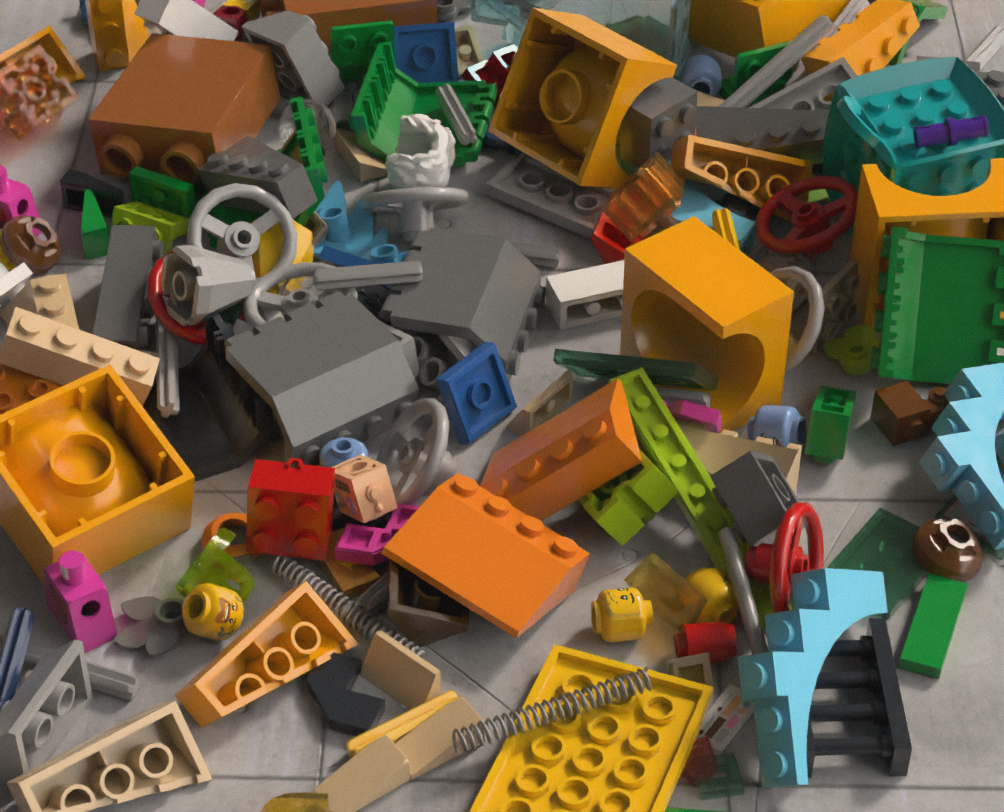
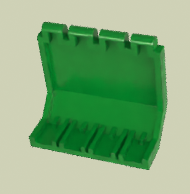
[348,42,498,167]
[201,97,329,248]
[870,227,1004,384]

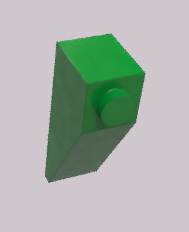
[805,385,857,463]

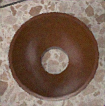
[0,215,61,274]
[911,519,983,582]

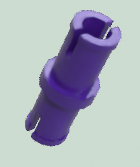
[913,115,989,149]

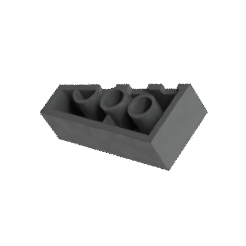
[696,106,829,165]
[197,135,318,219]
[93,225,163,350]

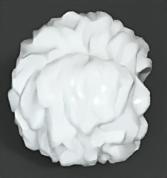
[385,114,456,190]

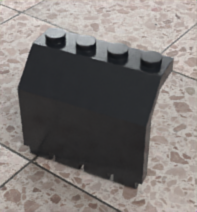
[142,311,274,482]

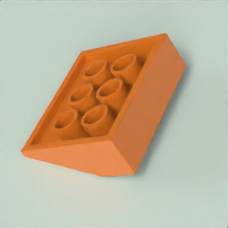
[480,378,642,521]
[382,473,590,639]

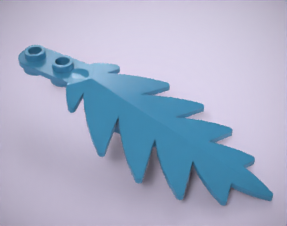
[313,181,408,264]

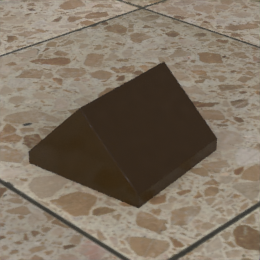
[387,559,469,648]

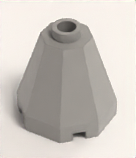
[161,245,256,326]

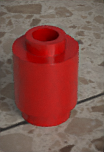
[674,621,737,664]

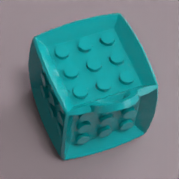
[823,57,1004,237]

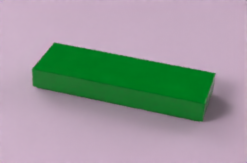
[898,573,968,679]

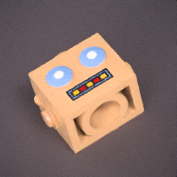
[332,454,398,523]

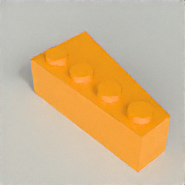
[801,0,920,102]

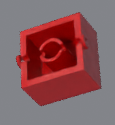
[246,458,335,561]

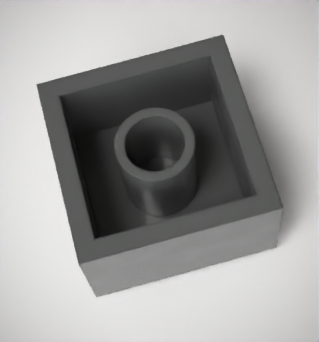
[619,78,698,174]
[710,451,805,546]

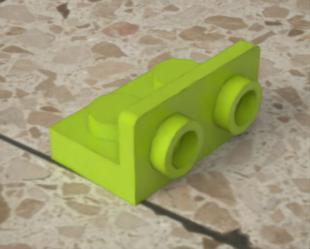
[110,201,189,256]

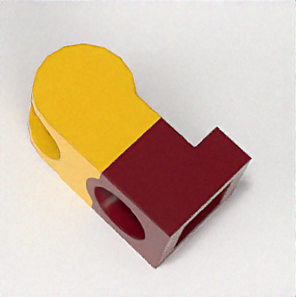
[213,0,260,42]

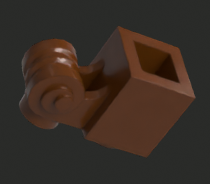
[870,381,949,446]

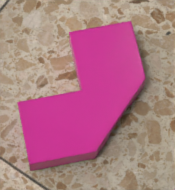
[664,400,723,433]
[334,503,420,566]

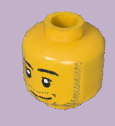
[590,587,653,643]

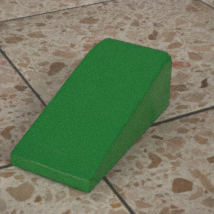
[81,189,109,260]

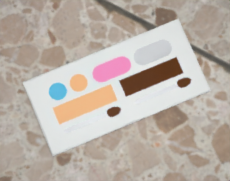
[696,684,754,752]

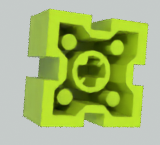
[578,449,679,546]

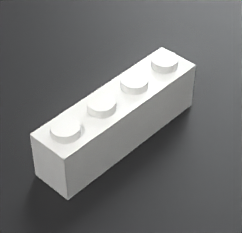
[134,0,238,41]
[546,260,624,330]

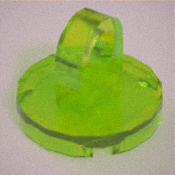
[175,527,255,604]

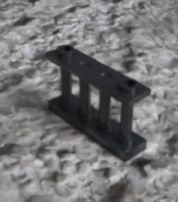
[807,618,912,778]

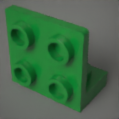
[327,20,395,83]
[718,41,793,108]
[129,166,203,218]

